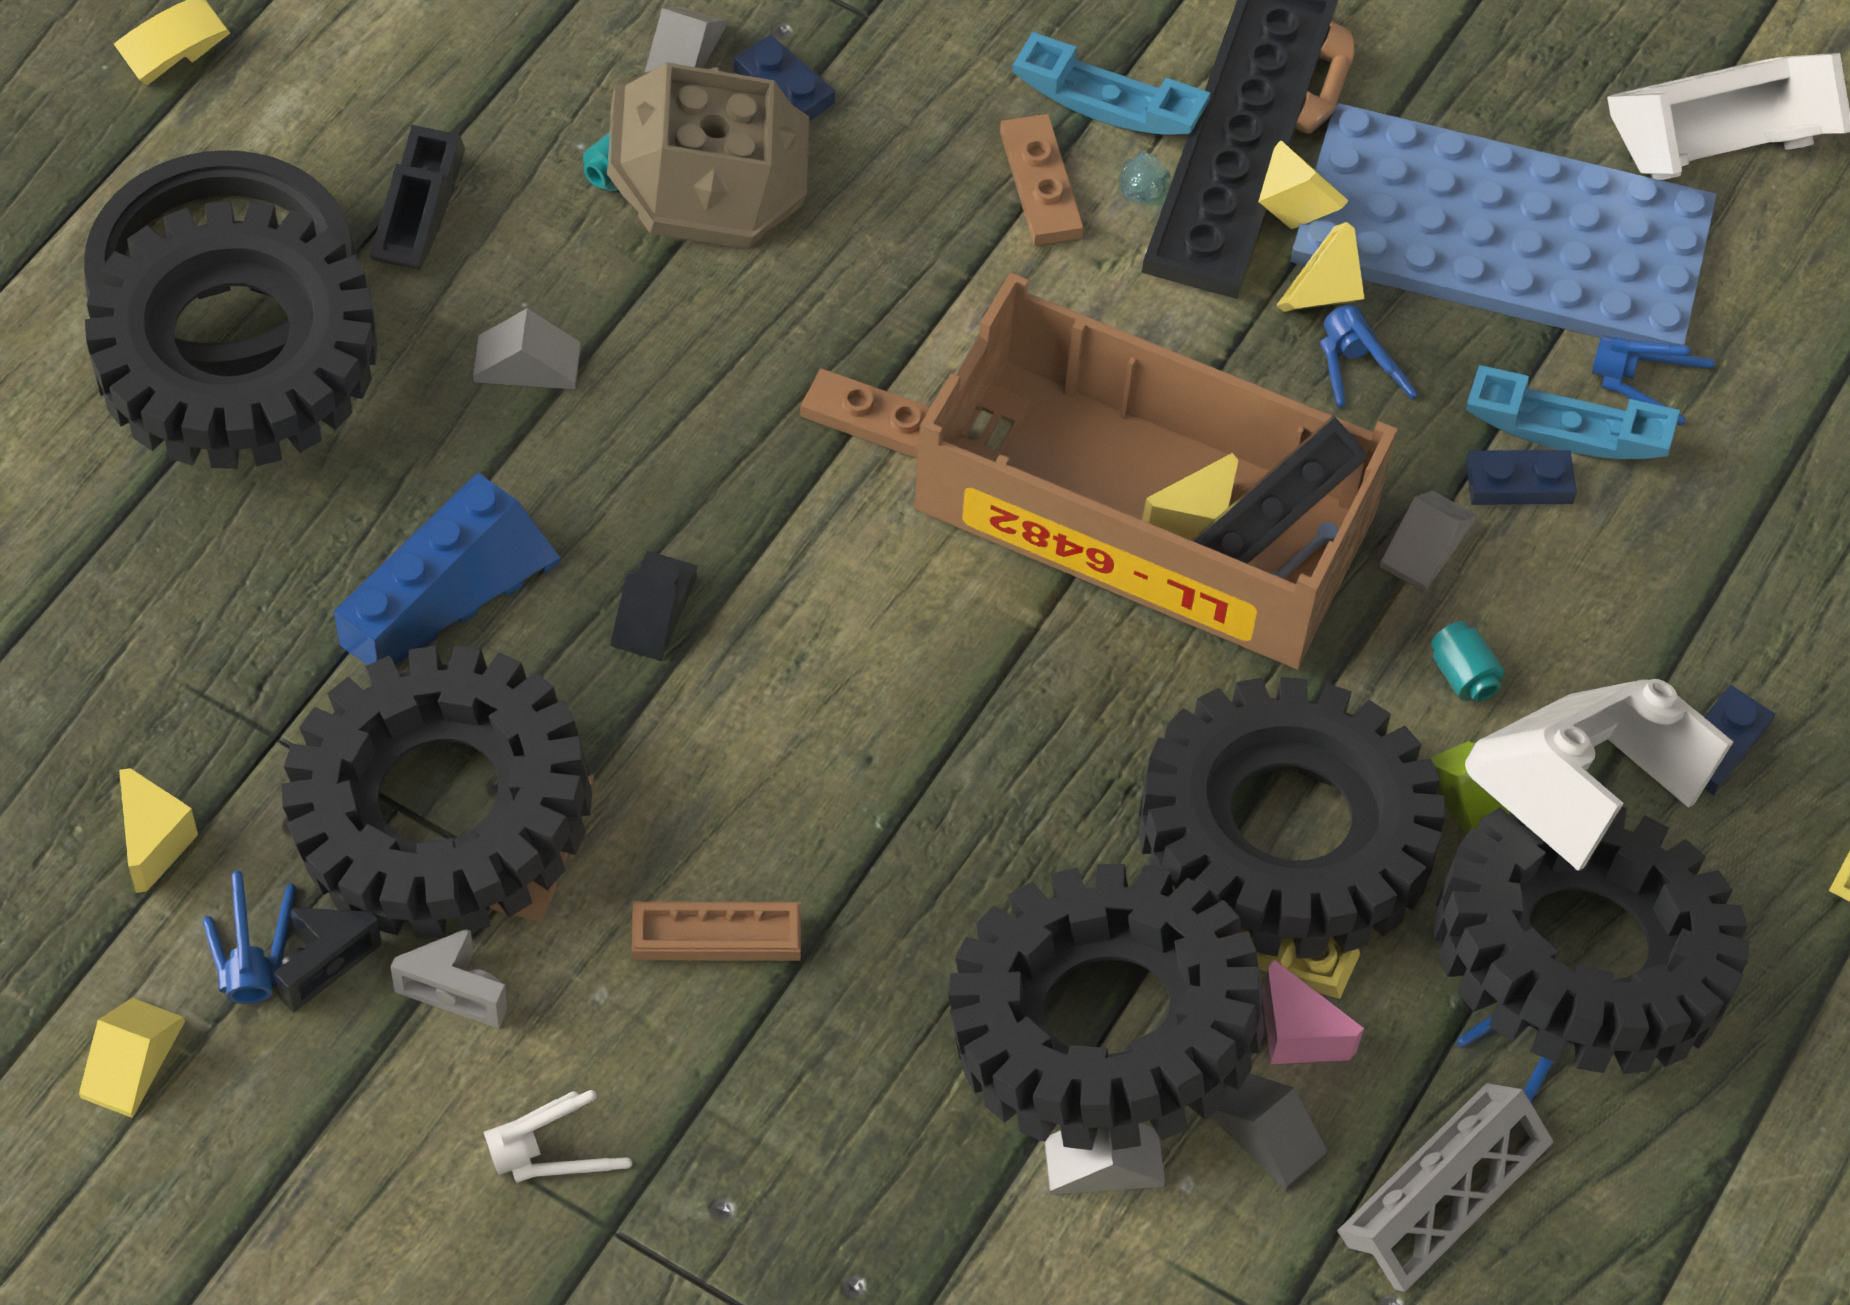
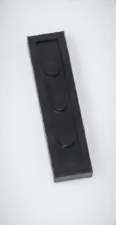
[1191,415,1370,564]

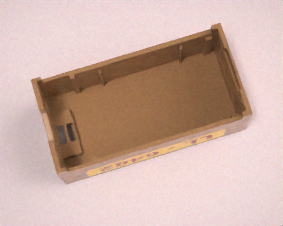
[914,272,1398,670]

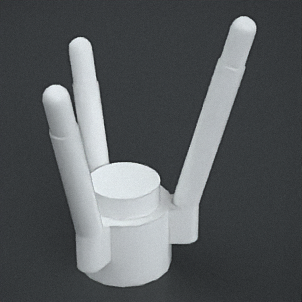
[484,1090,632,1183]

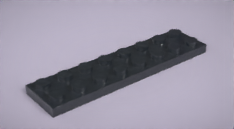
[1142,0,1338,299]

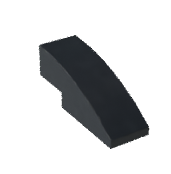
[370,125,465,270]

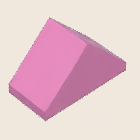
[1262,960,1364,1064]

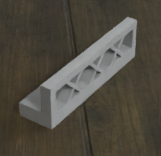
[1337,1083,1554,1292]

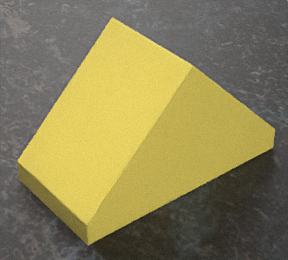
[1259,141,1349,230]
[1276,222,1364,312]
[1142,453,1238,540]
[119,768,198,893]
[79,998,185,1118]

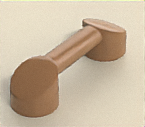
[1295,21,1354,135]

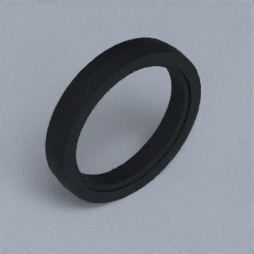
[84,150,355,376]

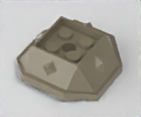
[607,62,809,249]

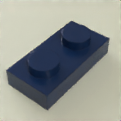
[734,34,835,121]
[1466,450,1577,505]
[1704,685,1775,796]

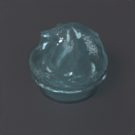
[1119,152,1170,203]

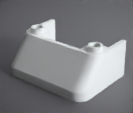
[1607,53,1850,180]
[1465,679,1733,870]

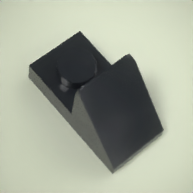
[611,551,697,661]
[274,908,382,1013]

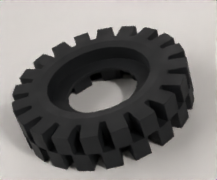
[85,201,377,469]
[282,645,592,938]
[1138,677,1445,959]
[1433,806,1750,1074]
[948,864,1265,1150]

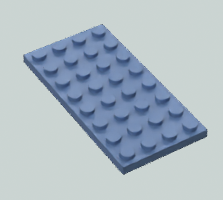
[1290,103,1716,346]

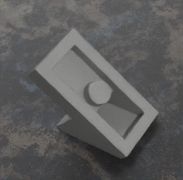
[391,929,508,1029]

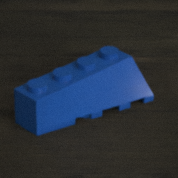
[334,473,561,665]

